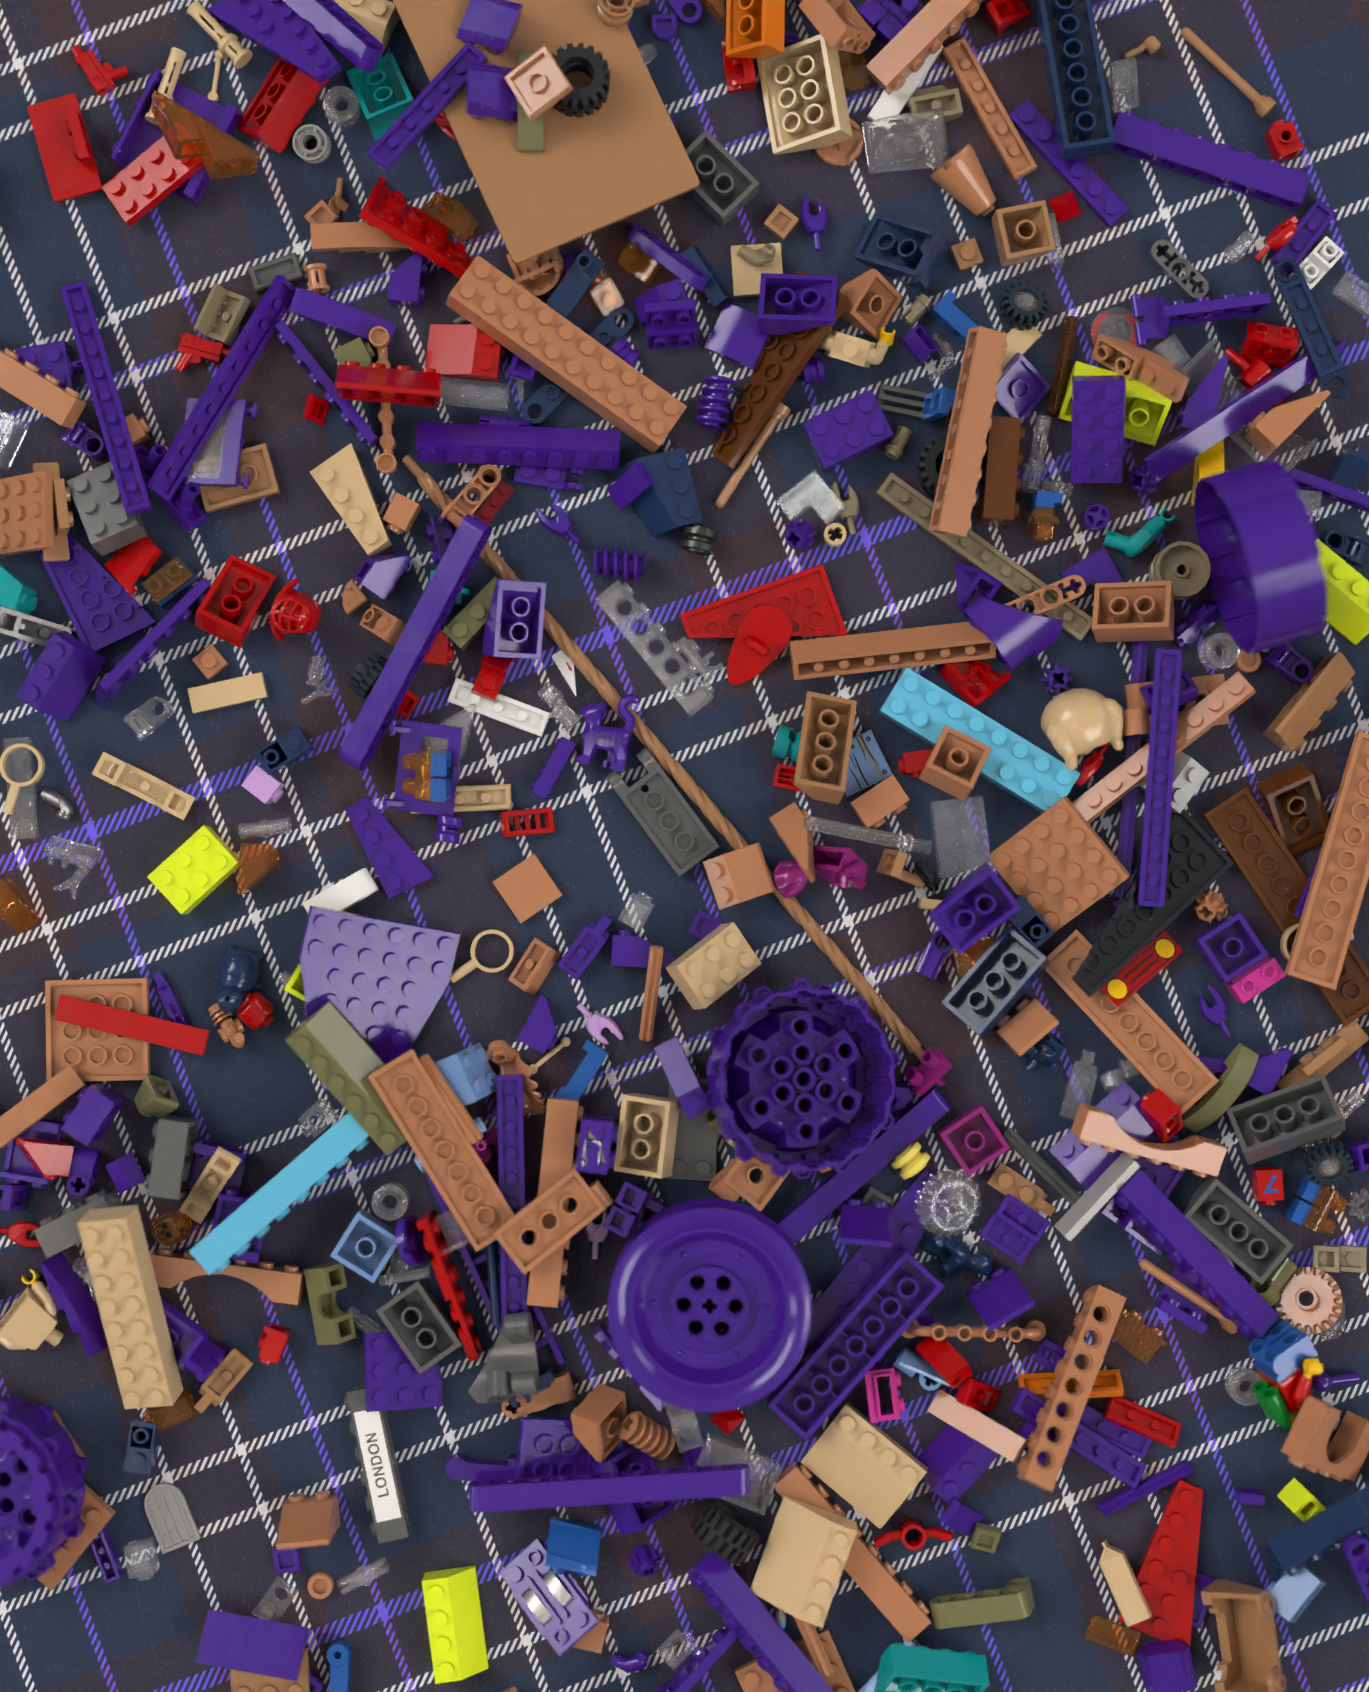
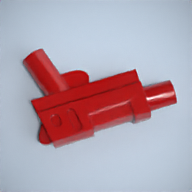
[71,45,130,96]
[174,332,231,373]

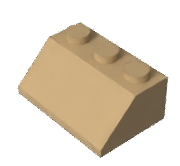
[311,0,399,62]

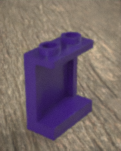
[0,1118,65,1188]
[212,1188,264,1264]

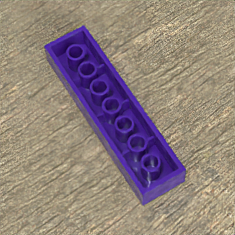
[766,1247,944,1441]

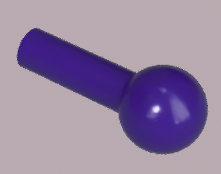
[1311,1371,1359,1392]

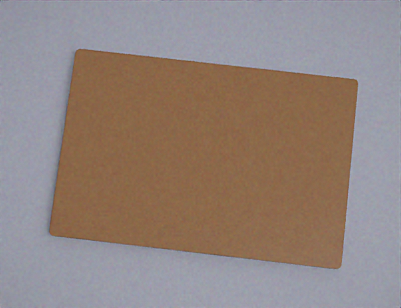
[392,0,700,264]

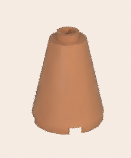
[930,143,996,217]

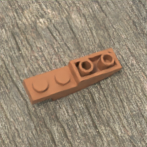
[1091,334,1190,403]

